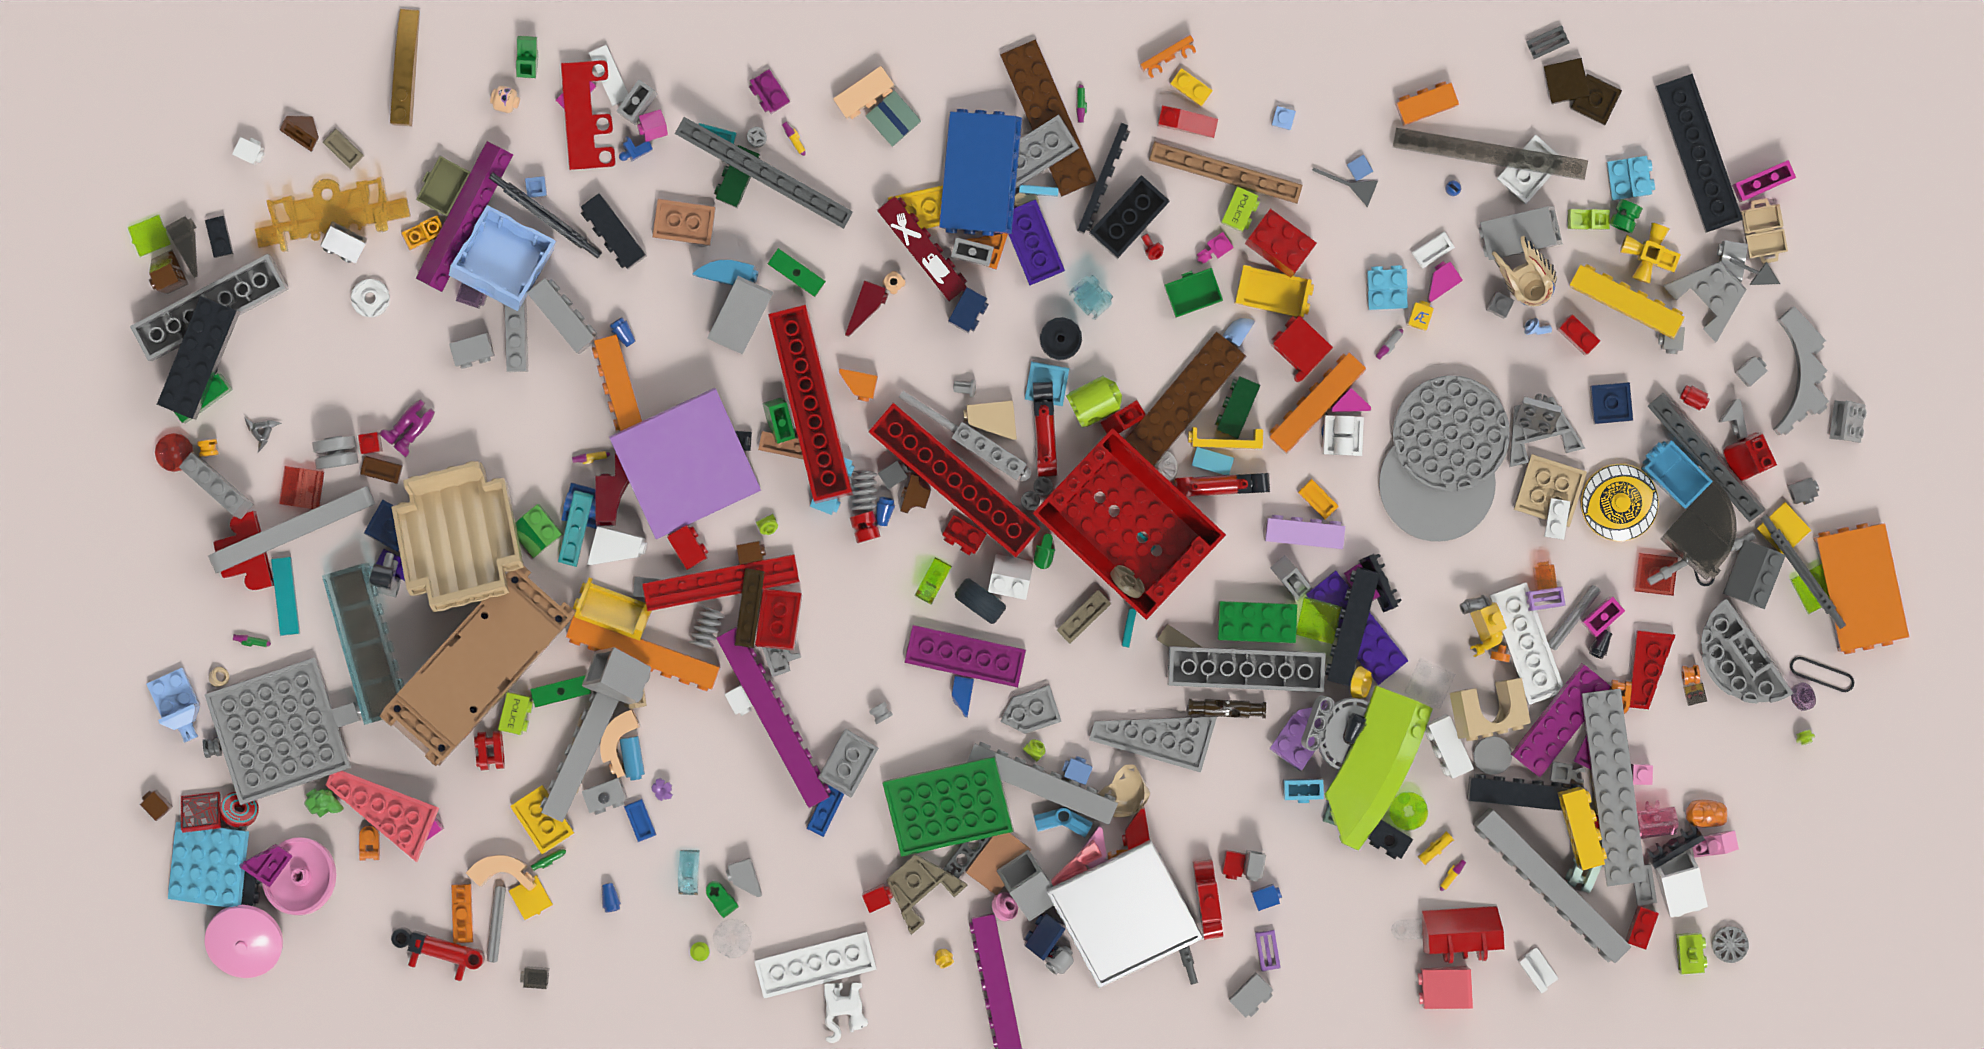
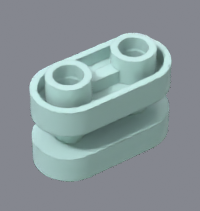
[1565,856,1602,893]

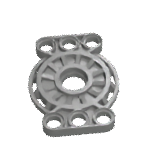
[1301,695,1369,770]

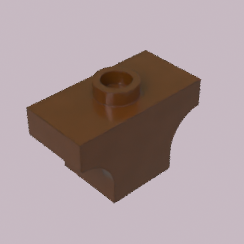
[900,474,931,514]

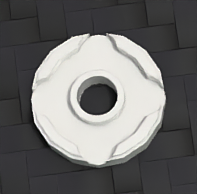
[351,279,390,318]

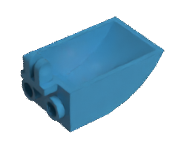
[692,260,758,286]
[1641,441,1713,509]

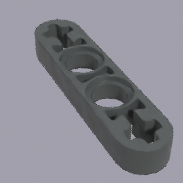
[943,837,990,878]

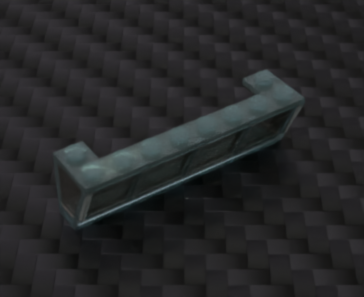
[322,563,405,725]

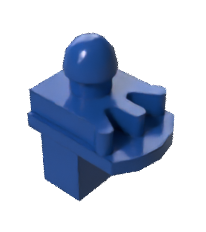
[619,136,653,162]

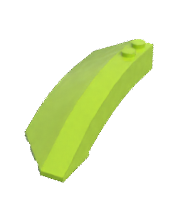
[1324,686,1433,850]

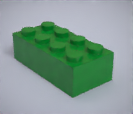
[1217,601,1298,643]

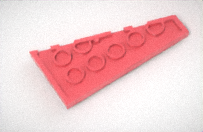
[326,771,439,862]

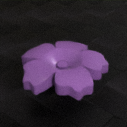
[651,778,673,801]

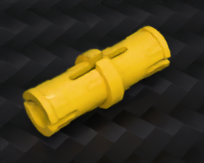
[1417,831,1454,866]

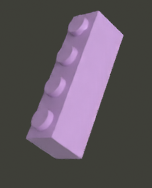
[1265,515,1345,549]

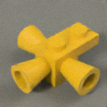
[1620,223,1681,284]

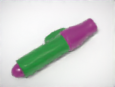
[1076,85,1087,123]
[233,634,271,647]

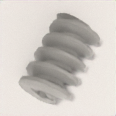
[852,471,877,510]
[689,606,724,648]

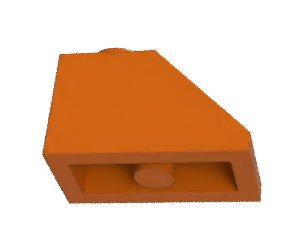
[839,368,878,402]

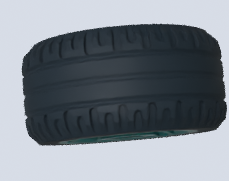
[954,578,1006,624]

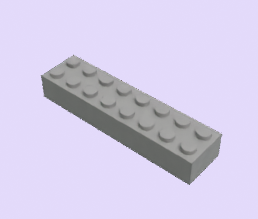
[130,254,289,361]
[1167,646,1326,692]

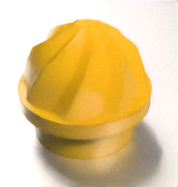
[935,949,954,969]

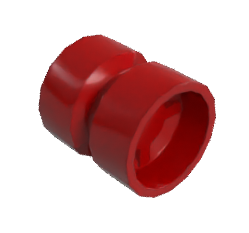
[849,511,881,543]

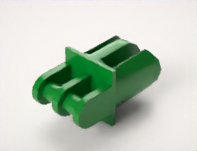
[1034,533,1055,569]

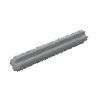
[1548,585,1601,650]
[487,886,506,963]

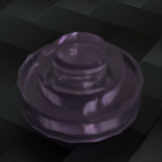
[1791,682,1816,711]

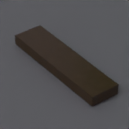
[734,568,765,648]

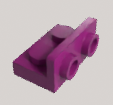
[749,69,790,114]

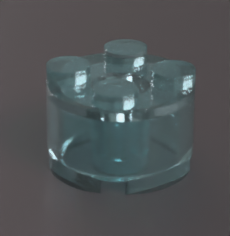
[1069,275,1113,320]

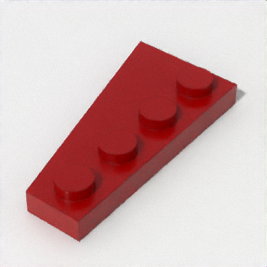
[1629,630,1676,710]

